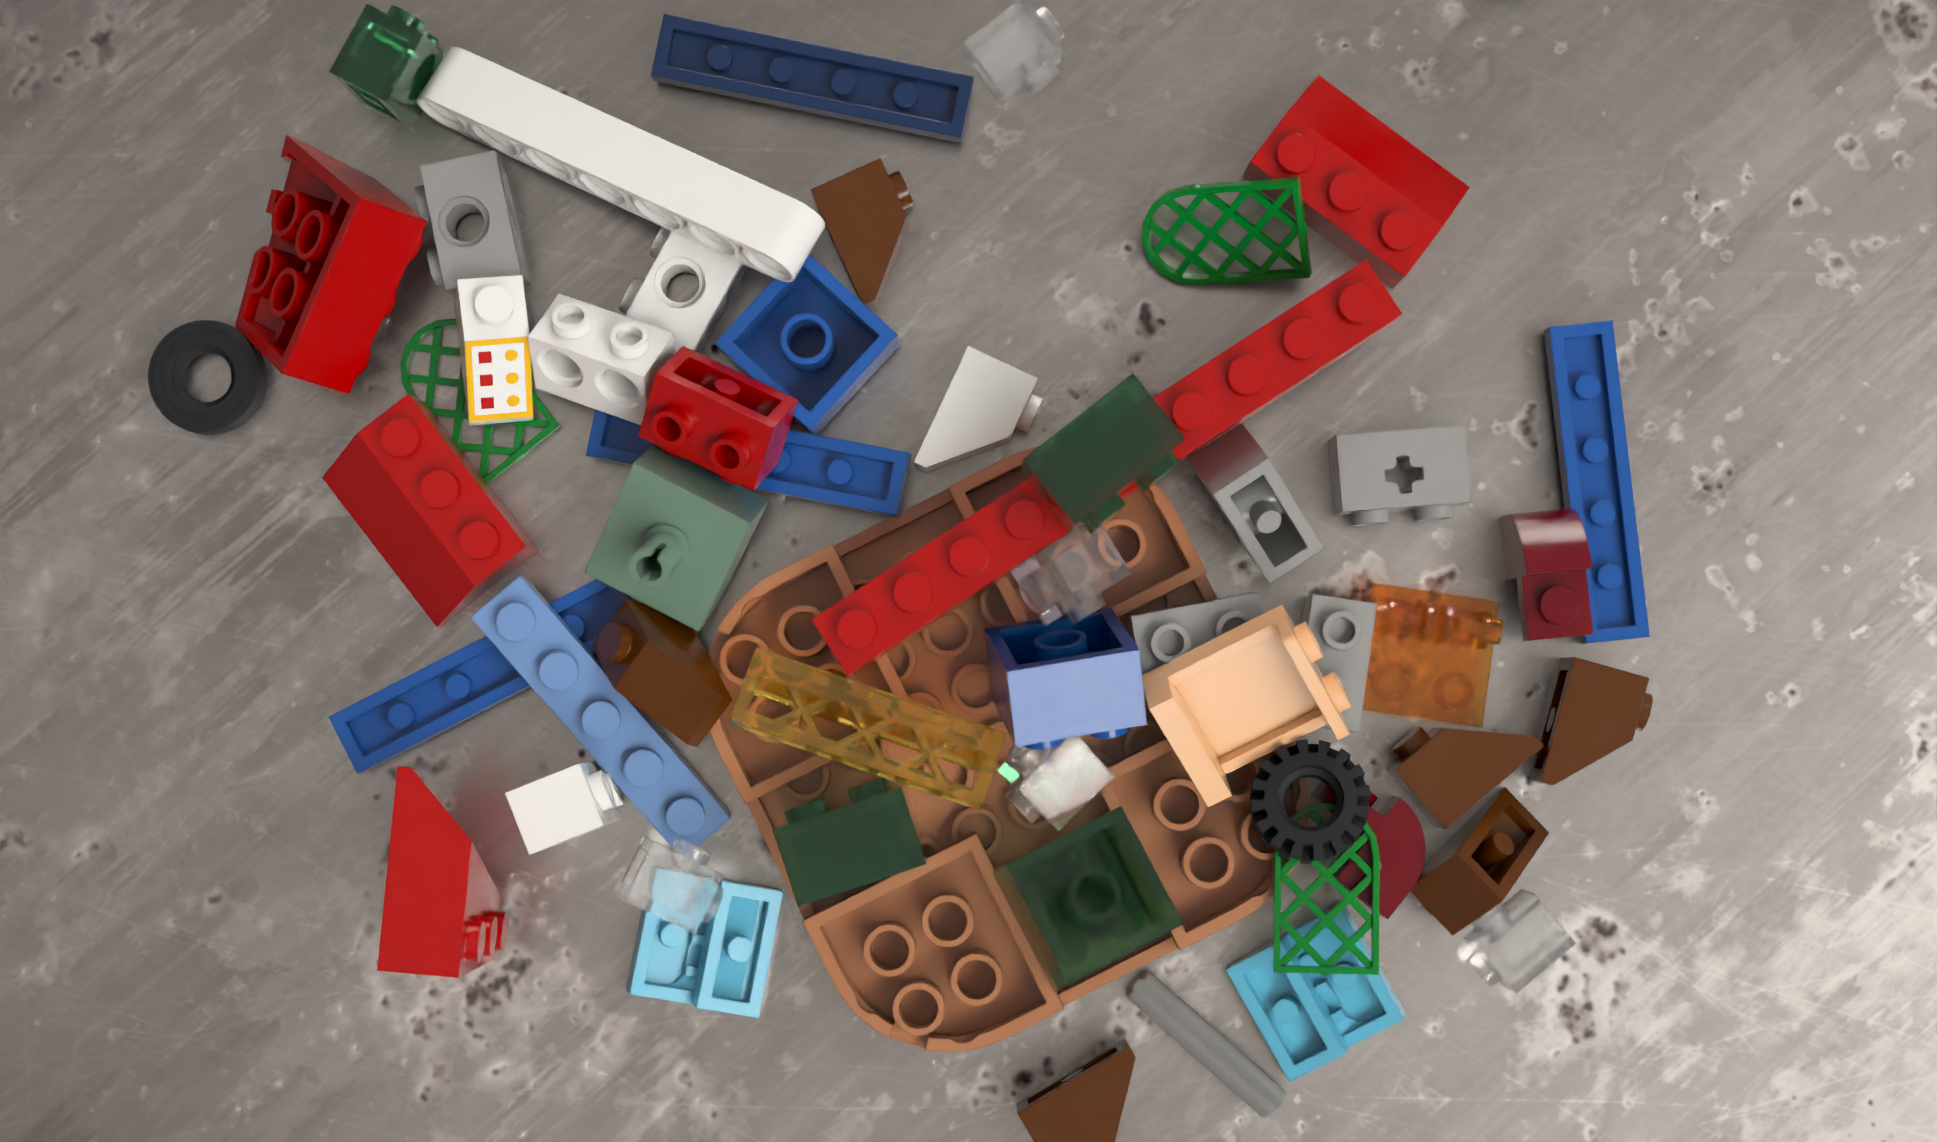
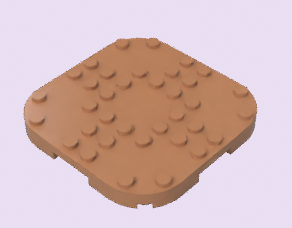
[709,444,1309,1052]

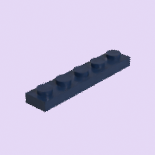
[651,14,974,143]

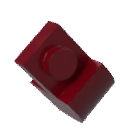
[1499,508,1593,641]
[1310,781,1426,919]

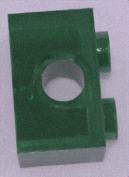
[329,3,443,130]

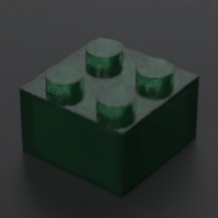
[1020,373,1185,534]
[773,776,929,907]
[994,806,1183,992]

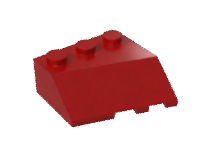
[235,135,427,394]
[377,766,509,978]

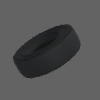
[148,320,267,435]

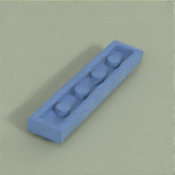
[471,573,731,859]

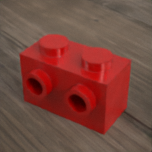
[638,346,798,491]

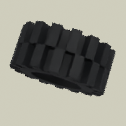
[1250,739,1371,864]

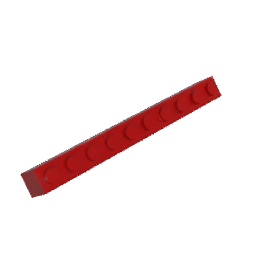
[811,260,1402,676]

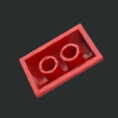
[1242,75,1470,289]
[322,394,539,628]

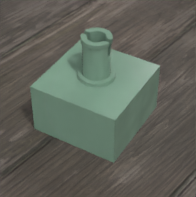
[584,444,769,631]

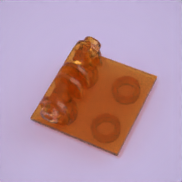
[1362,583,1503,727]

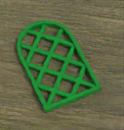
[1142,177,1312,285]
[400,318,561,484]
[1272,803,1381,976]

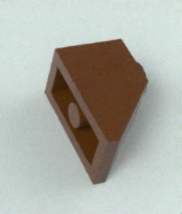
[810,158,914,312]
[592,599,732,747]
[1528,657,1653,785]
[1385,726,1544,829]
[1410,787,1549,936]
[1016,1038,1136,1142]

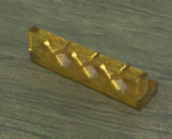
[729,647,1007,811]

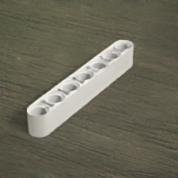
[416,46,825,283]

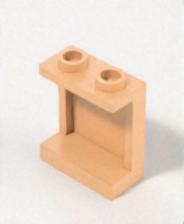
[1142,604,1352,807]

